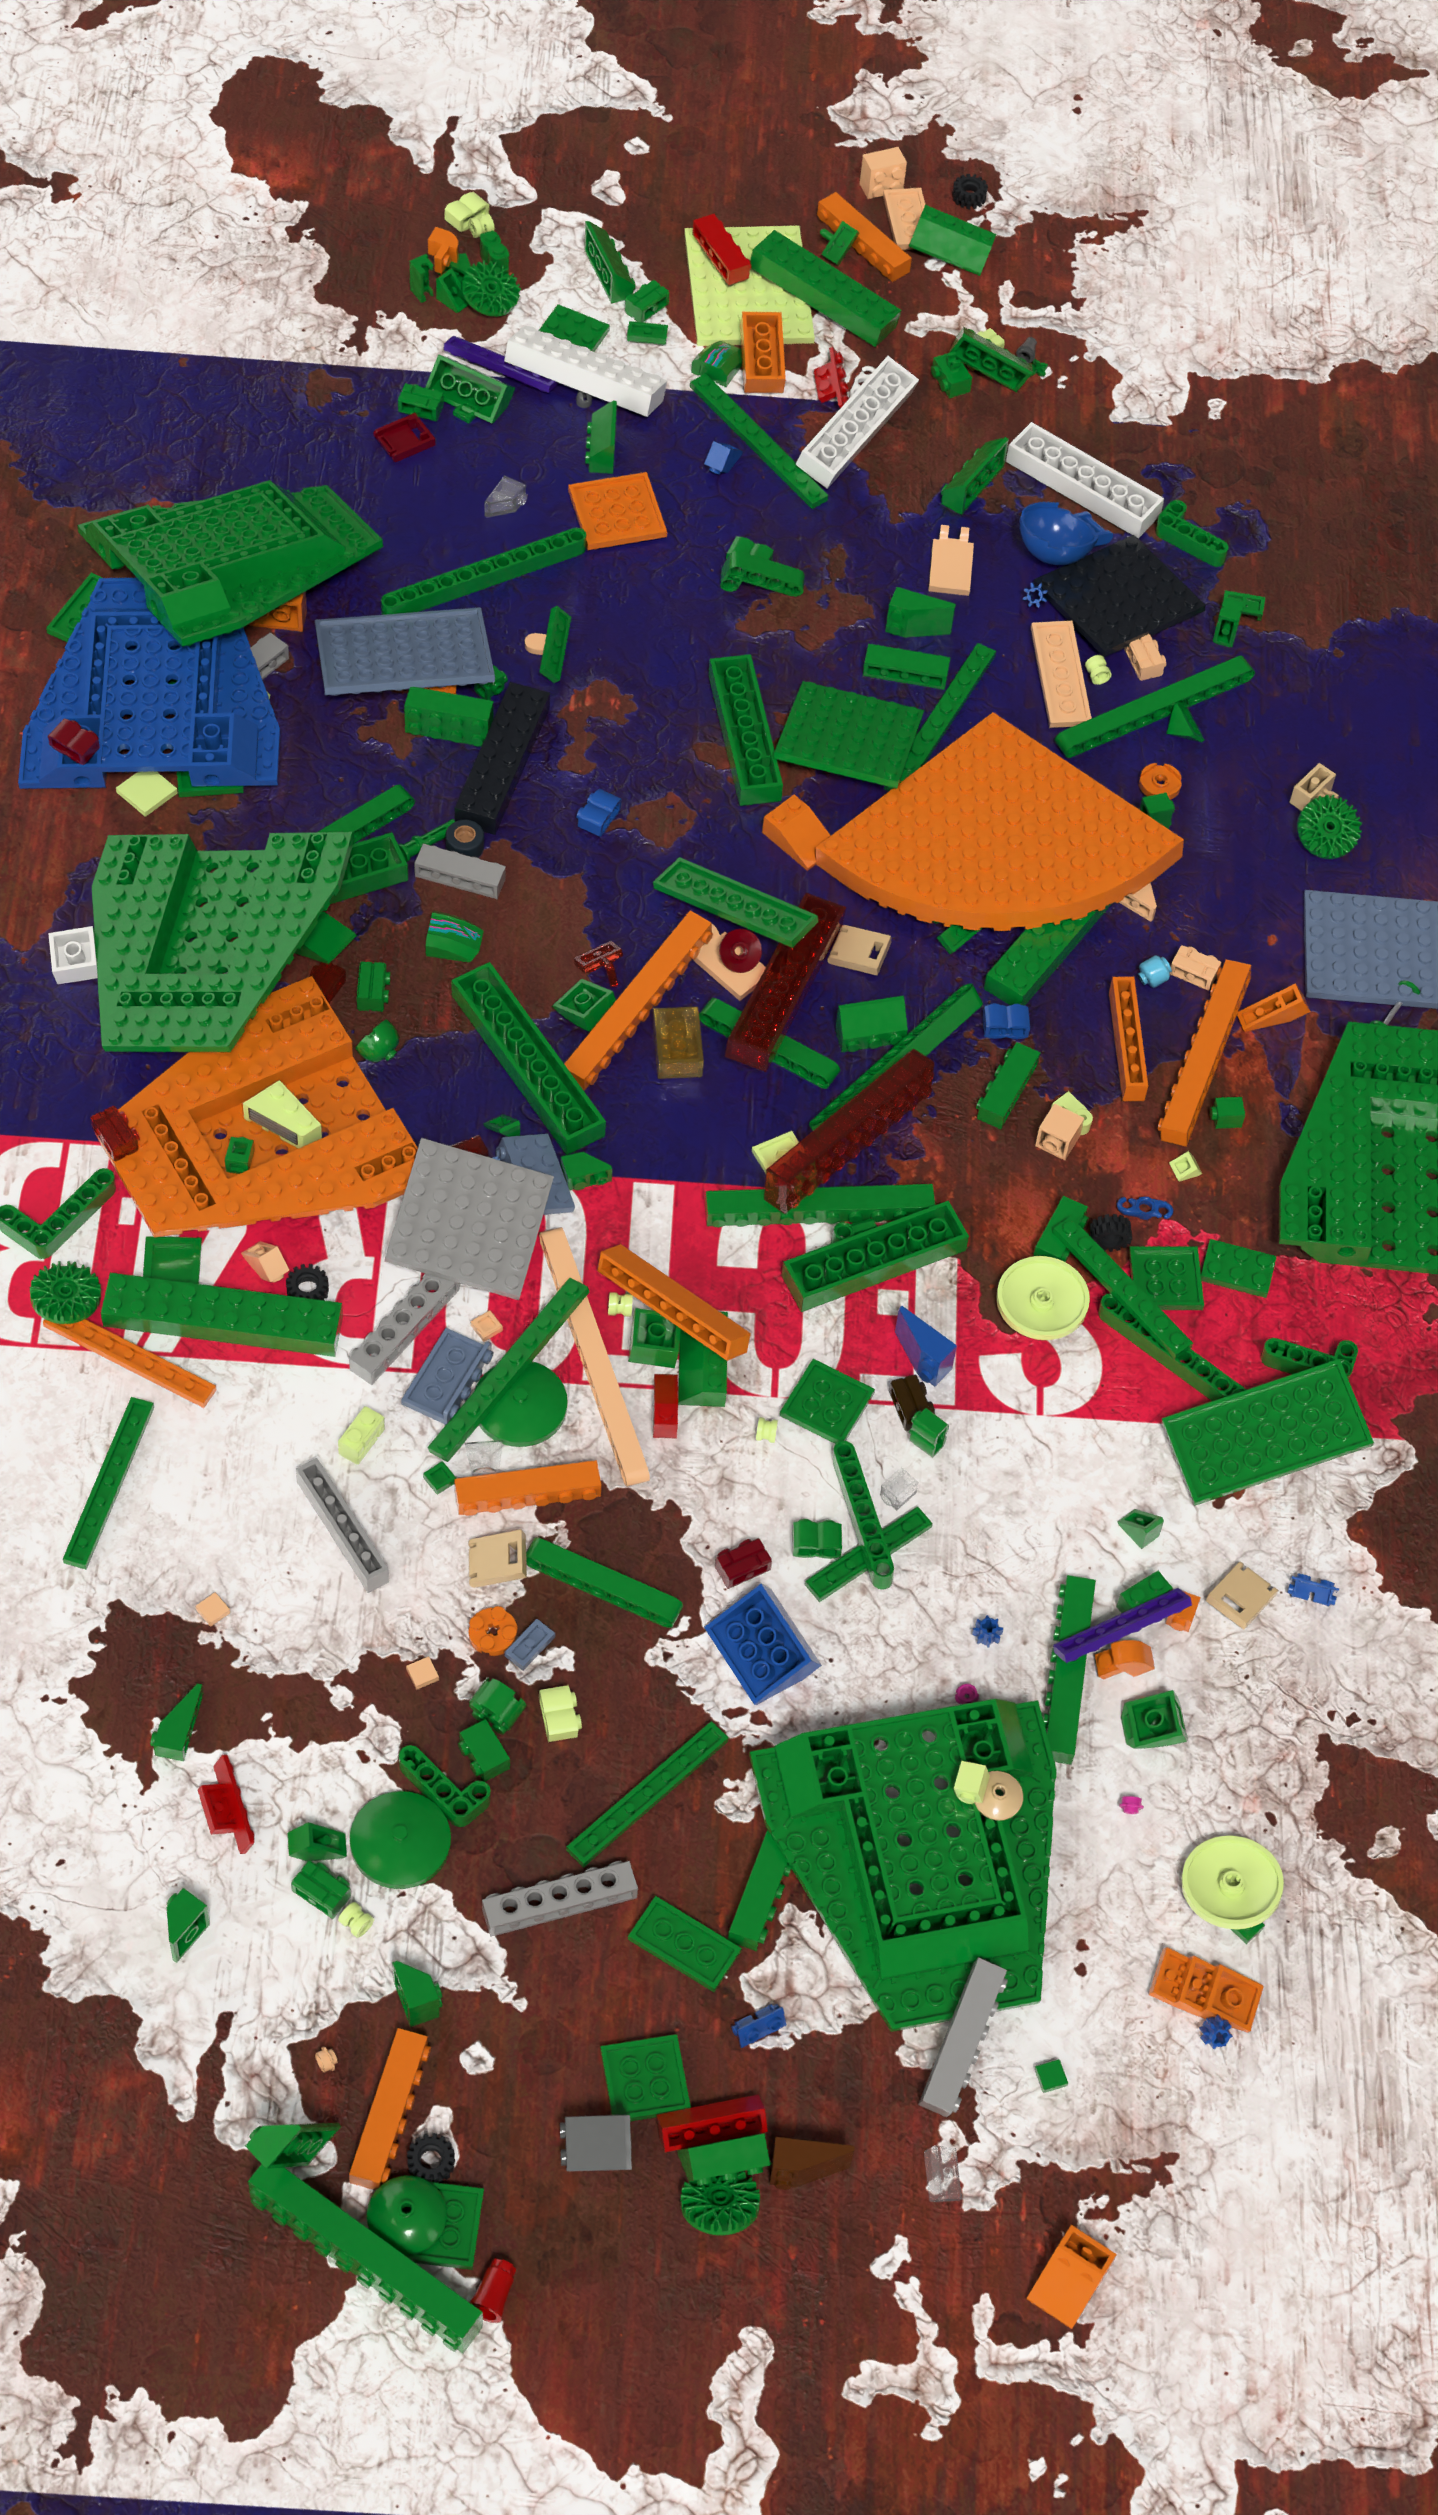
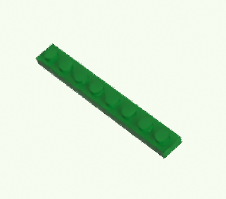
[1052,1216,1193,1360]
[63,1397,154,1570]
[566,1721,729,1868]

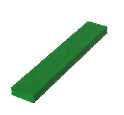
[805,1507,933,1602]

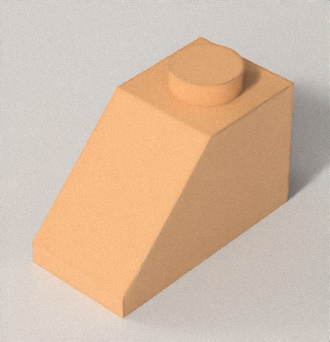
[1119,883,1157,922]
[241,1241,289,1282]

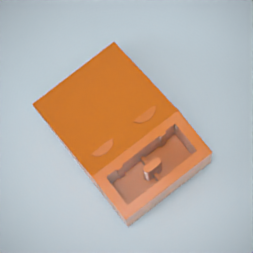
[1026,2225,1117,2329]

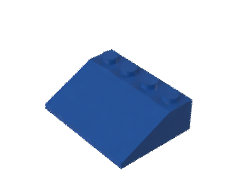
[704,1584,822,1705]

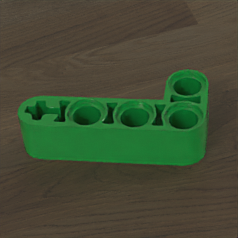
[1156,500,1229,567]
[720,551,805,597]
[1261,1338,1358,1380]
[399,1745,491,1827]

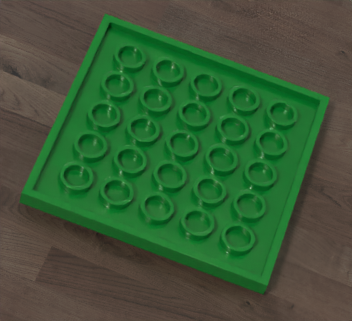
[774,681,924,788]

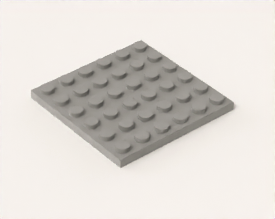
[384,1138,554,1300]

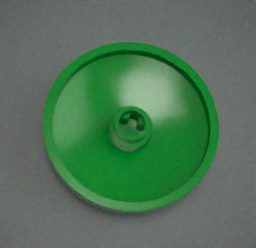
[475,1362,568,1447]
[350,1791,451,1889]

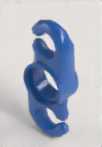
[1117,1197,1173,1220]

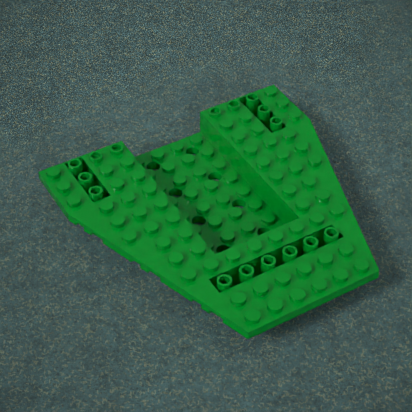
[77,480,383,647]
[92,832,355,1052]
[1279,1022,1438,1274]
[749,1699,1057,2032]

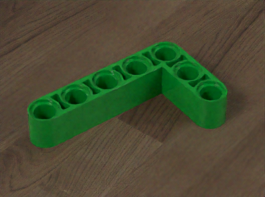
[0,1168,116,1259]

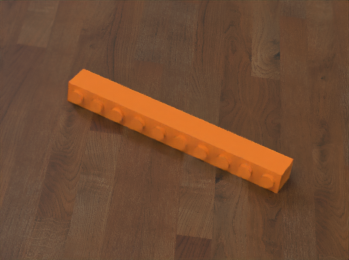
[565,910,713,1091]
[1158,959,1251,1147]

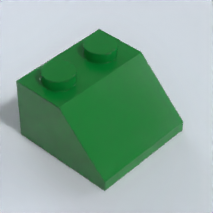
[166,1888,210,1963]
[392,1961,443,2027]

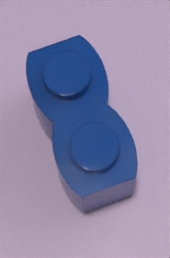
[576,789,622,837]
[982,1003,1030,1039]

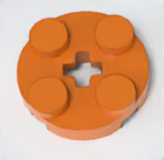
[1138,763,1182,800]
[468,1606,517,1656]

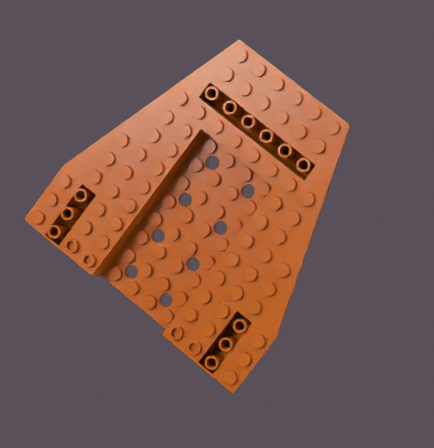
[94,976,418,1238]

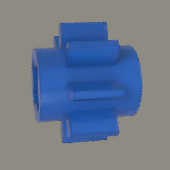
[1023,582,1048,608]
[972,1615,1003,1648]
[1199,2015,1233,2049]

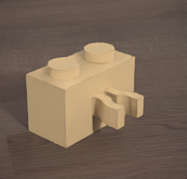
[1290,763,1339,811]

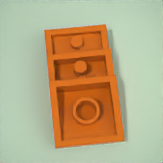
[1148,1947,1264,2033]

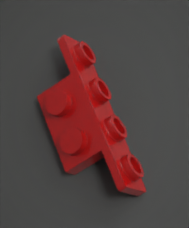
[814,347,849,408]
[197,1755,255,1854]

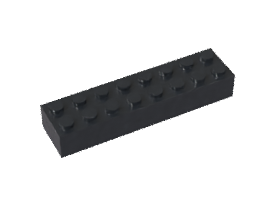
[455,682,550,835]

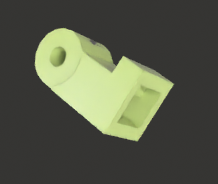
[1051,1091,1093,1135]

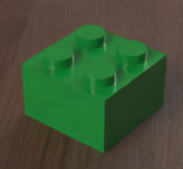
[628,1308,681,1368]

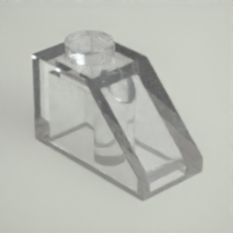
[485,476,527,517]

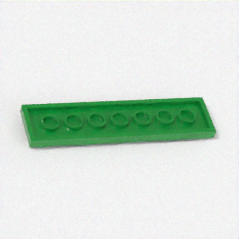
[653,857,818,948]

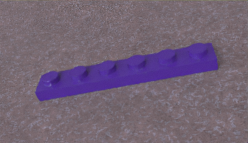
[443,335,558,393]
[1053,1588,1192,1663]

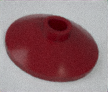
[719,929,762,973]

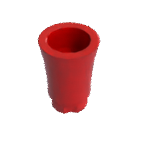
[469,2258,516,2323]

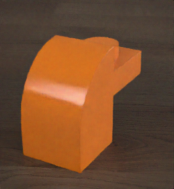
[428,227,459,274]
[1095,1640,1155,1680]

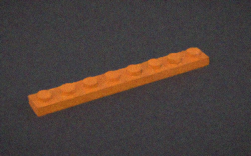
[43,1319,217,1408]

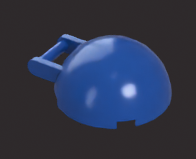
[1020,502,1113,566]

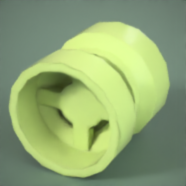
[469,213,494,238]
[1085,655,1112,685]
[608,1292,633,1317]
[338,1902,374,1938]

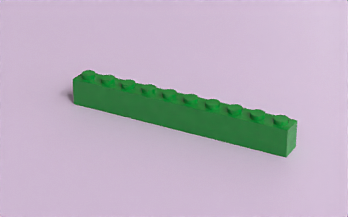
[705,1184,935,1228]

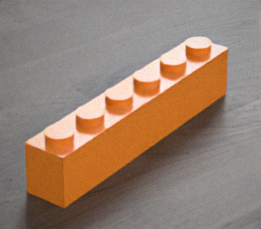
[817,192,912,282]
[1109,977,1148,1101]
[454,1460,601,1516]
[349,2028,431,2191]

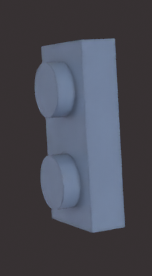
[505,1619,555,1671]

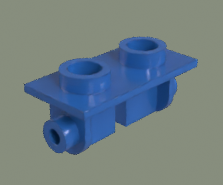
[1287,1573,1339,1607]
[731,2004,786,2048]

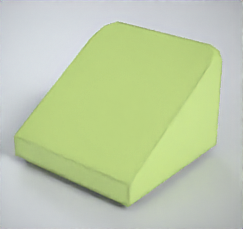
[1169,1151,1202,1181]

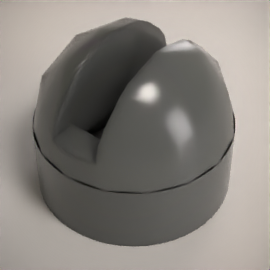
[576,391,592,408]

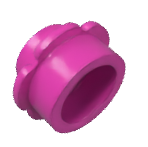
[955,1684,979,1704]
[1119,1796,1144,1814]

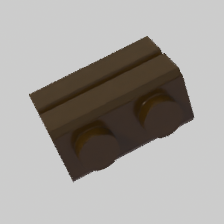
[889,1374,935,1431]

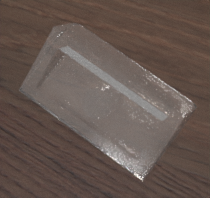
[924,2145,962,2202]

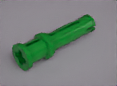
[398,819,455,862]

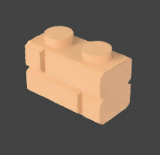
[1124,634,1166,681]
[1170,945,1222,991]

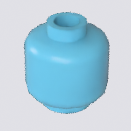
[1138,955,1172,988]

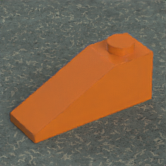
[1237,983,1311,1032]

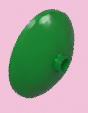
[367,2176,447,2256]

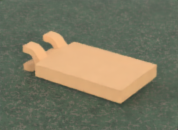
[929,525,974,596]
[694,924,771,1001]

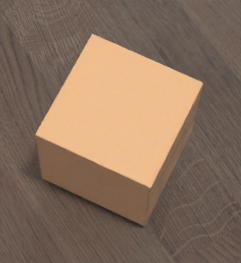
[1035,1103,1084,1160]

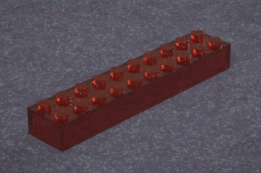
[725,893,846,1072]
[764,1049,934,1214]

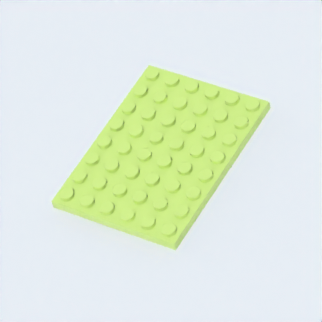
[684,226,815,346]

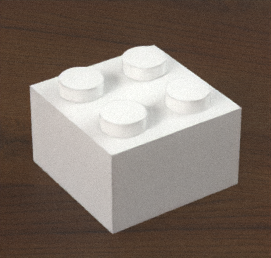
[48,926,97,984]

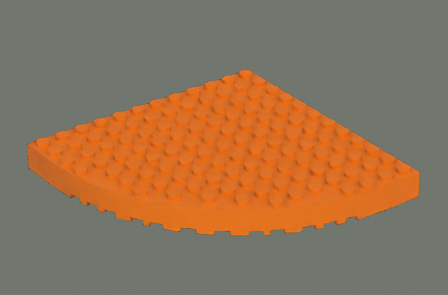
[816,712,1184,931]

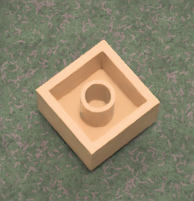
[860,147,907,199]

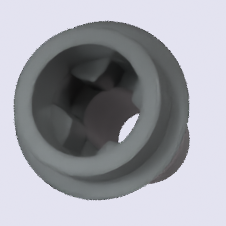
[1016,337,1037,363]

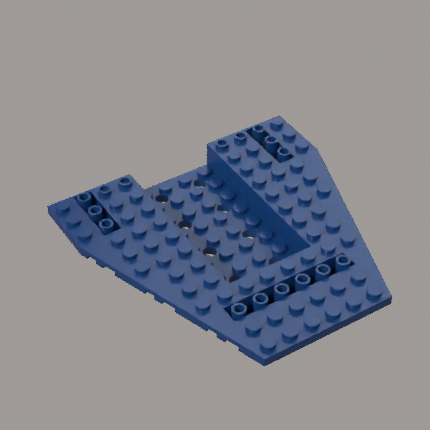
[18,578,281,789]

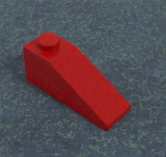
[653,1374,678,1439]

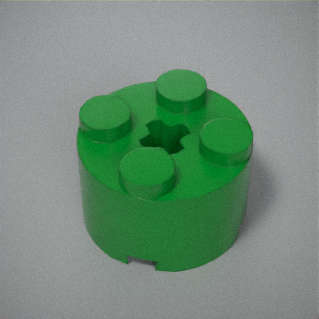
[469,1677,527,1735]

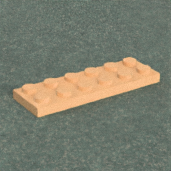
[1031,621,1092,728]

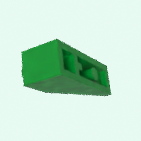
[150,1683,204,1762]

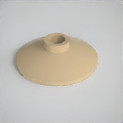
[974,1771,1023,1820]

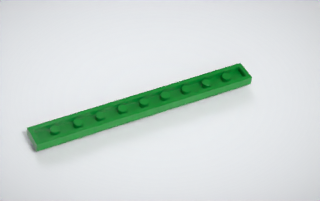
[690,373,828,509]
[884,643,996,791]
[428,1278,589,1462]

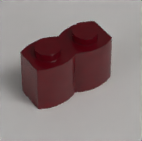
[48,719,100,765]

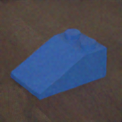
[895,1306,957,1387]

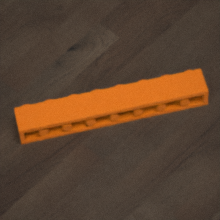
[597,1244,751,1361]

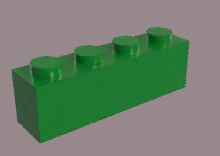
[863,644,950,690]
[976,1042,1041,1129]

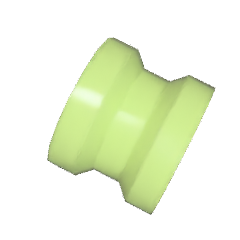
[756,1417,778,1443]

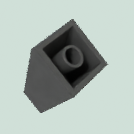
[560,2114,632,2171]

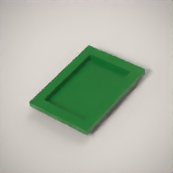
[143,1237,202,1284]

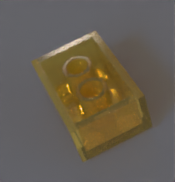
[653,1007,704,1079]

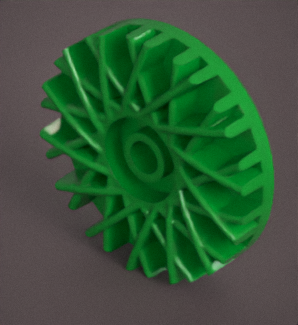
[462,260,521,317]
[1297,795,1362,859]
[30,1261,101,1324]
[681,2171,760,2235]

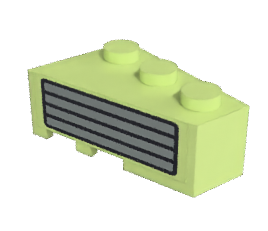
[243,1080,322,1148]

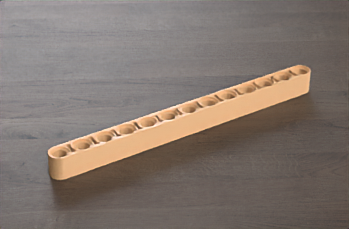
[539,1227,650,1487]

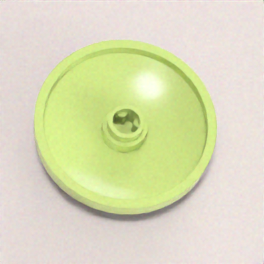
[997,1256,1090,1340]
[1182,1836,1284,1929]

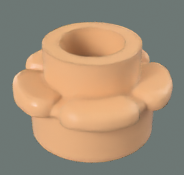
[315,2047,338,2072]

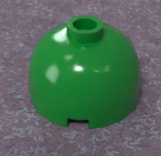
[355,1019,400,1062]

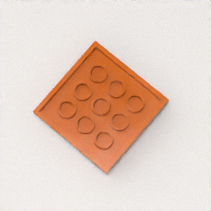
[568,472,667,550]

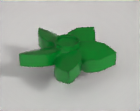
[1031,359,1048,376]

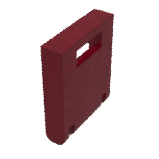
[373,413,436,462]

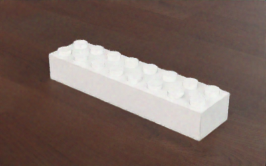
[504,326,667,416]
[795,356,919,489]
[1006,422,1164,539]

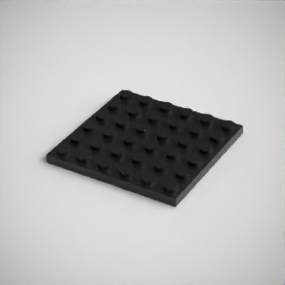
[1034,535,1206,657]

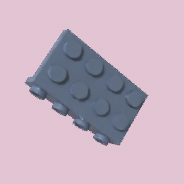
[496,1134,575,1215]
[401,1328,494,1425]

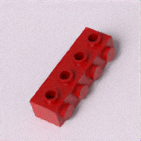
[693,214,751,285]
[656,2094,768,2152]

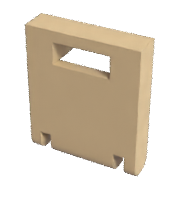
[828,925,891,976]
[469,1529,527,1588]
[1206,1562,1279,1630]

